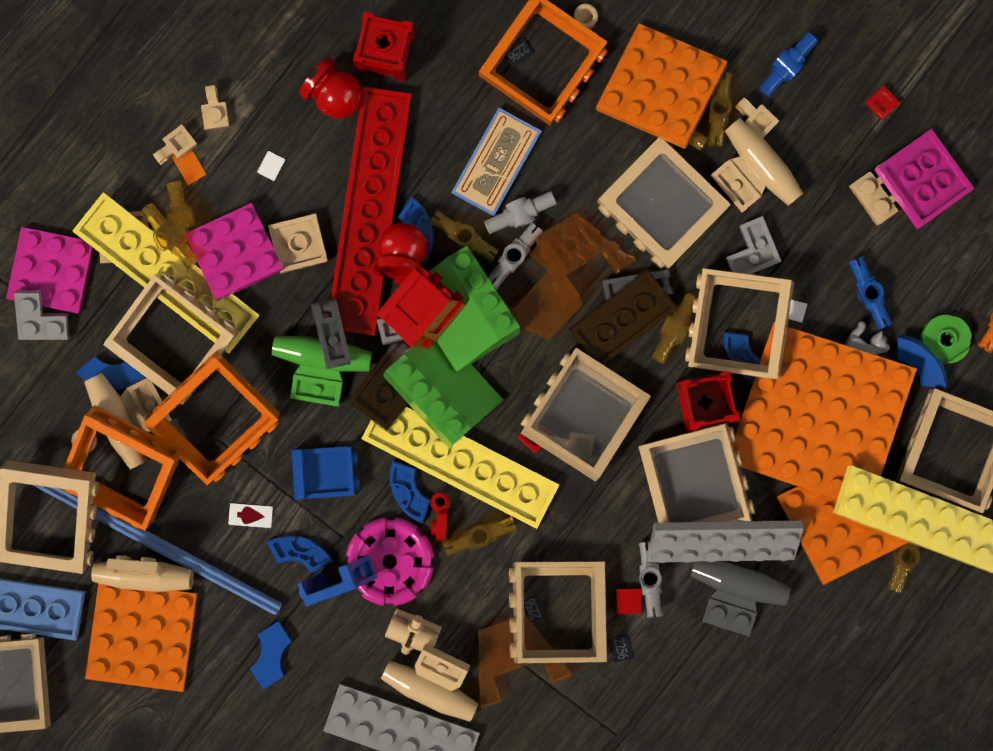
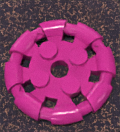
[346,517,434,606]

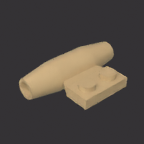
[710,118,803,212]
[84,373,172,469]
[91,556,194,592]
[381,644,479,721]

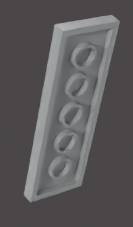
[648,521,804,563]
[323,683,480,751]

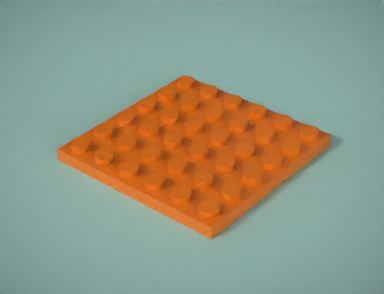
[733,322,917,499]

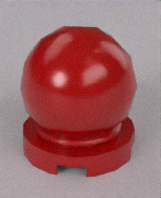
[299,56,363,119]
[373,222,428,284]

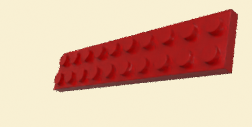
[328,87,412,336]

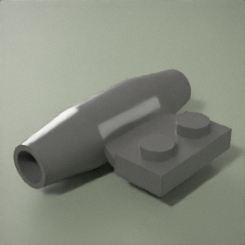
[690,561,791,637]

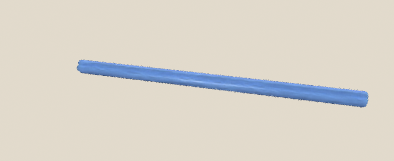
[33,485,282,615]

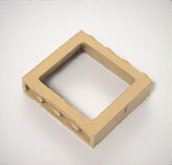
[685,269,794,380]
[103,271,239,405]
[895,388,993,513]
[0,460,99,574]
[509,562,607,663]

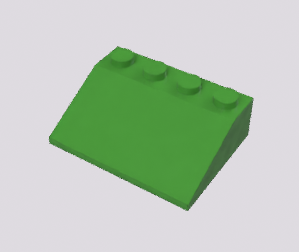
[429,246,520,372]
[383,341,503,449]

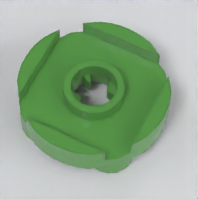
[920,315,971,364]

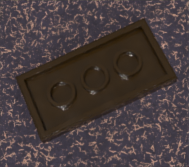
[569,269,677,365]
[348,340,413,432]

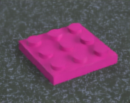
[874,129,974,229]
[184,203,284,301]
[6,227,94,314]

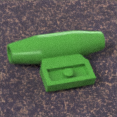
[272,336,373,407]

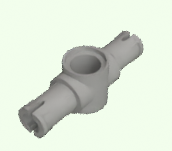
[484,191,557,234]
[488,222,543,289]
[639,542,663,618]

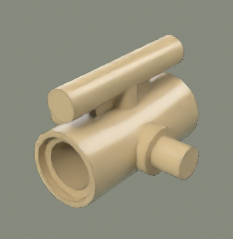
[385,608,442,655]

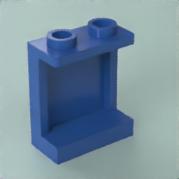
[291,446,360,500]
[298,555,378,607]

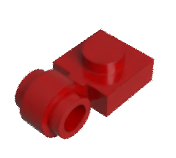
[430,492,450,541]

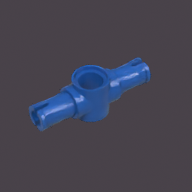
[758,32,818,97]
[848,256,893,330]

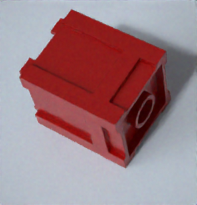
[353,12,415,82]
[377,268,466,350]
[675,371,740,431]

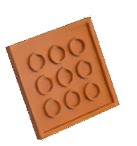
[596,24,728,149]
[777,486,910,586]
[85,583,198,692]

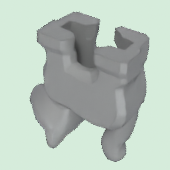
[845,321,890,356]

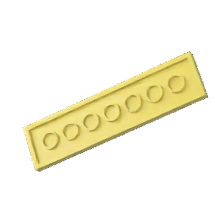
[73,192,260,354]
[361,407,559,529]
[833,466,993,574]

